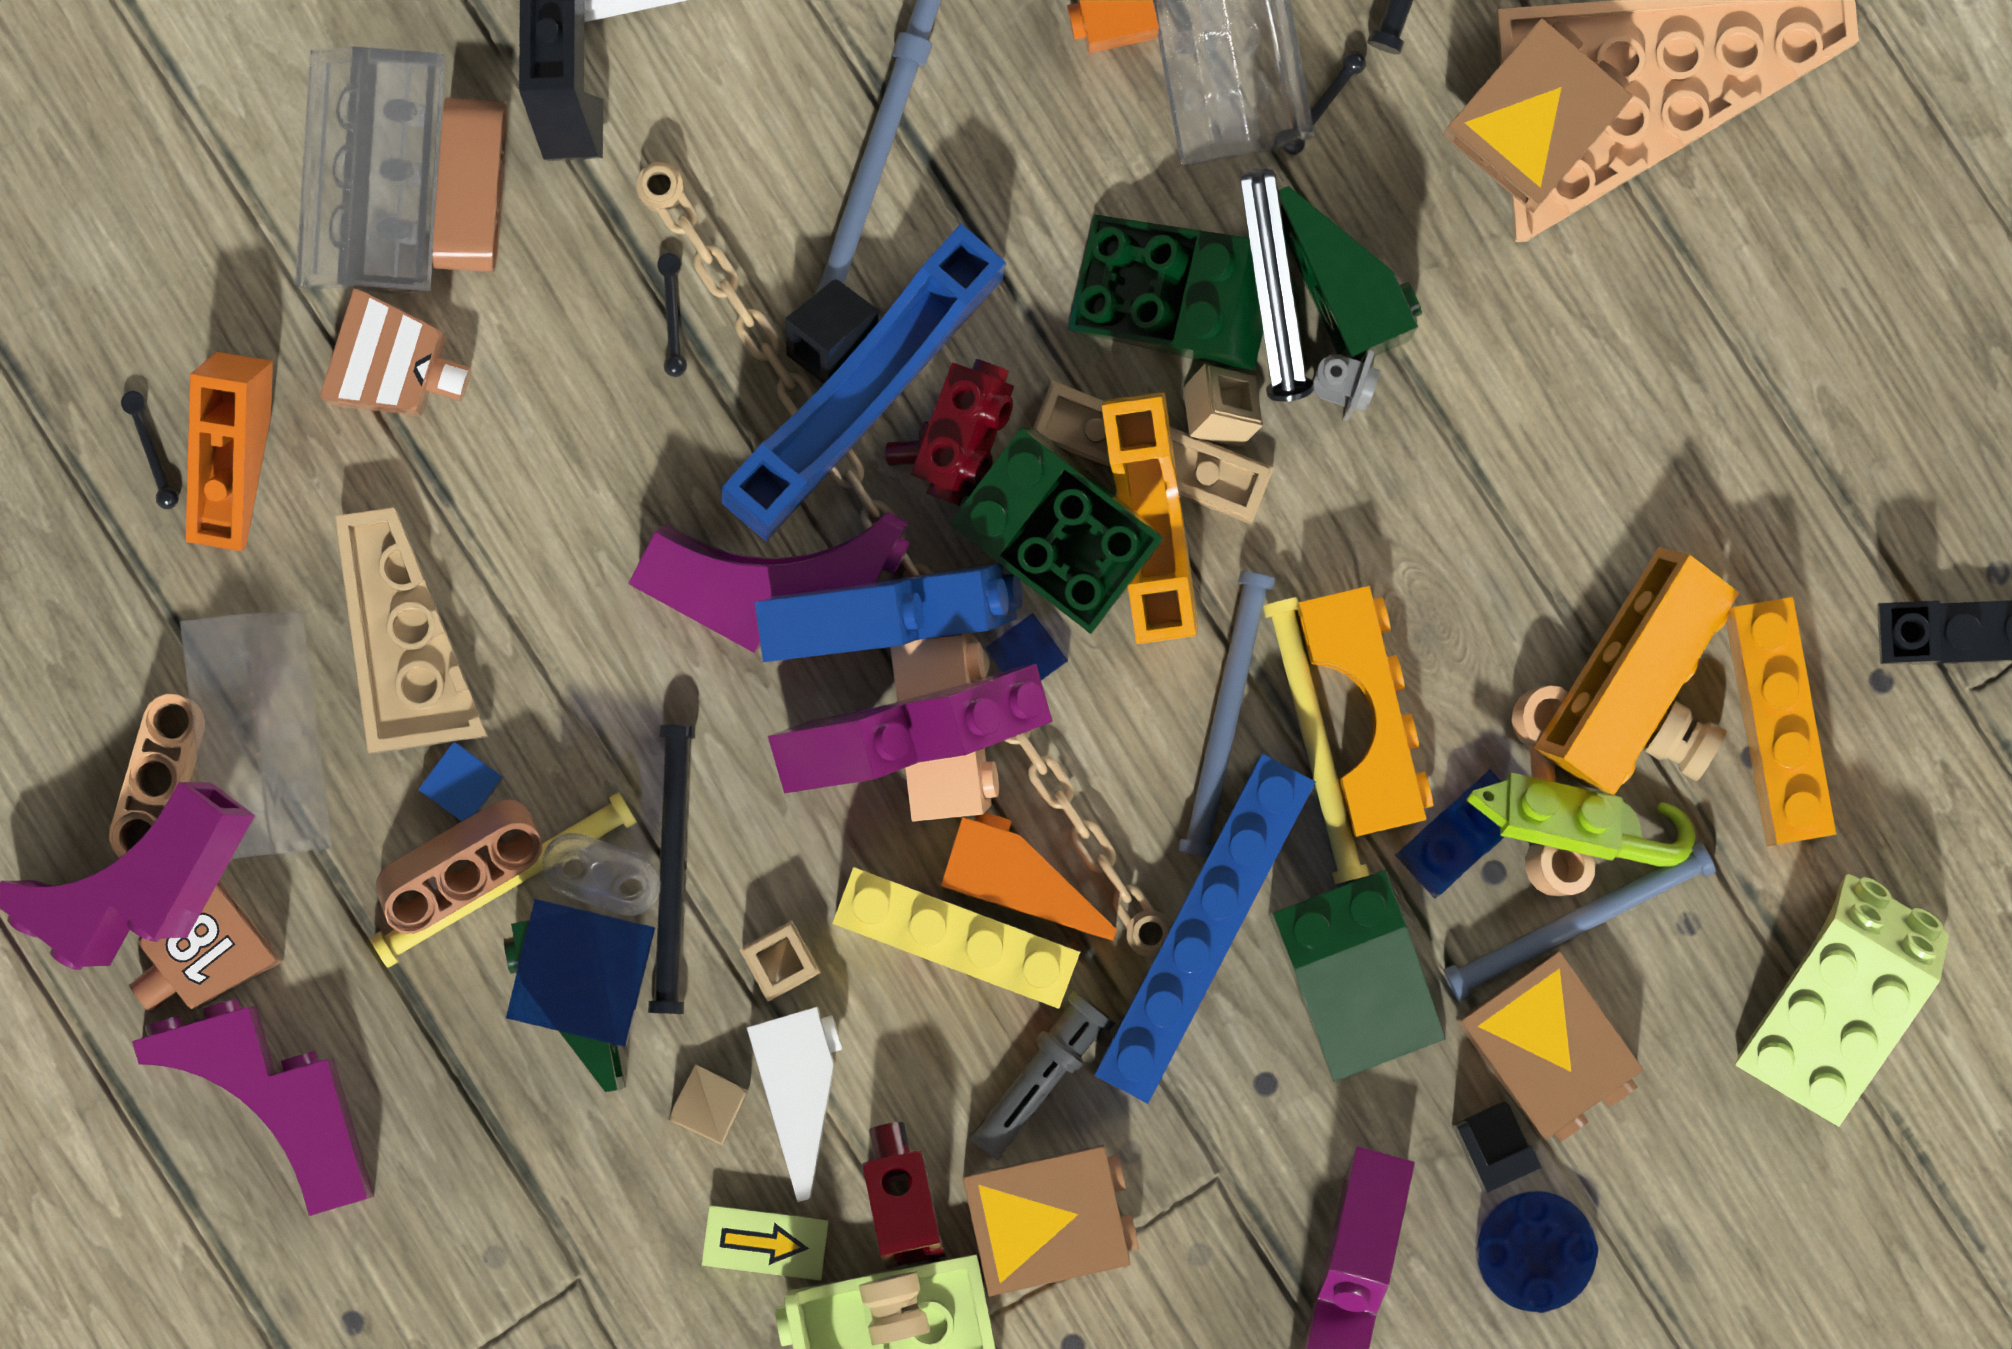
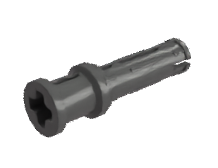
[969,990,1115,1161]

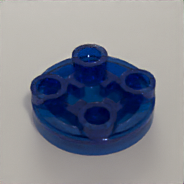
[1475,1190,1599,1313]

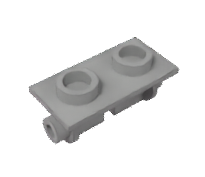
[1312,350,1380,422]

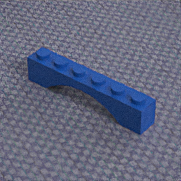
[721,224,1006,542]
[1093,754,1316,1104]

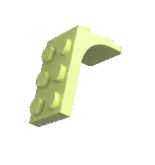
[1735,874,1949,1127]
[775,1253,996,1349]

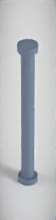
[1178,571,1275,858]
[1443,840,1716,1002]

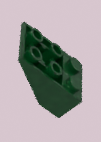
[1068,214,1263,370]
[949,428,1164,634]

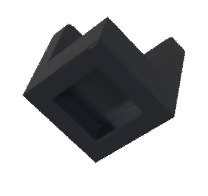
[785,279,879,384]
[1452,1102,1542,1193]

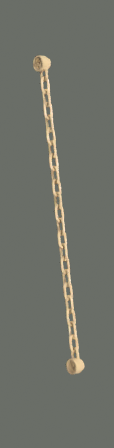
[636,162,1172,958]

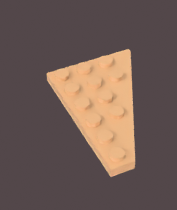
[1495,0,1859,242]

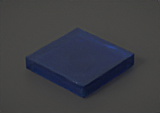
[506,899,655,1047]

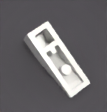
[747,1007,842,1202]

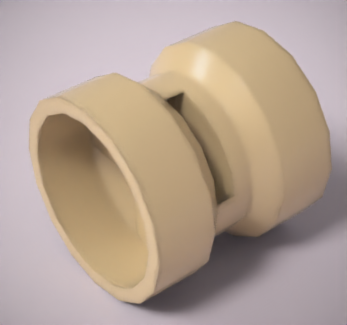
[1644,700,1727,782]
[859,1271,930,1345]

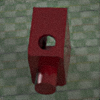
[862,1122,945,1269]

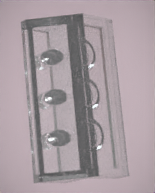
[1153,0,1315,166]
[295,46,445,294]
[180,611,332,860]

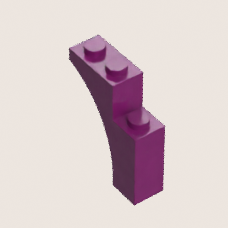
[628,511,911,653]
[768,664,1053,794]
[0,782,255,970]
[132,998,374,1216]
[1301,1146,1415,1349]

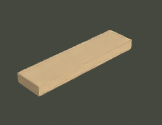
[1033,381,1274,524]

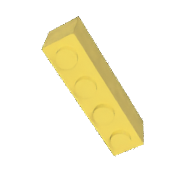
[832,867,1080,1009]

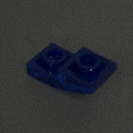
[1395,769,1504,899]

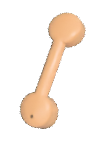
[1511,685,1595,896]

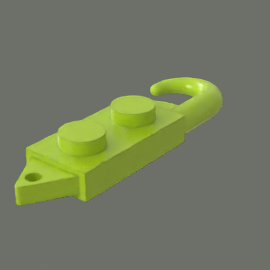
[1467,772,1696,867]

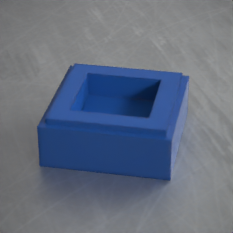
[418,742,504,821]

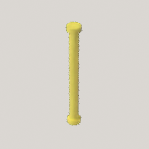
[1263,597,1369,884]
[370,792,637,968]

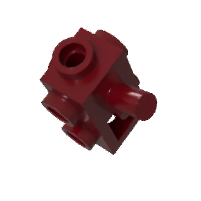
[885,359,1014,506]

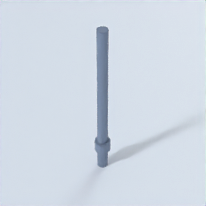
[816,0,941,293]

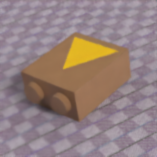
[1443,18,1633,213]
[1456,951,1644,1142]
[963,1145,1139,1297]

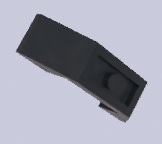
[519,0,603,161]
[1877,600,2012,665]

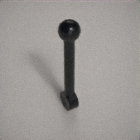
[1281,51,1366,155]
[657,253,687,377]
[121,391,179,510]

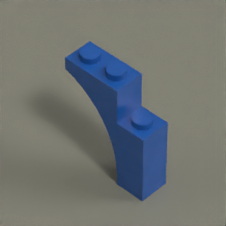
[754,562,1023,662]

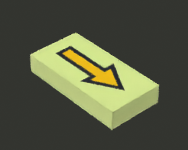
[702,1205,829,1281]

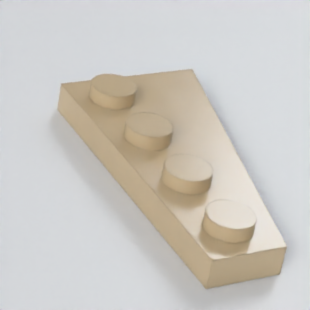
[335,507,489,754]

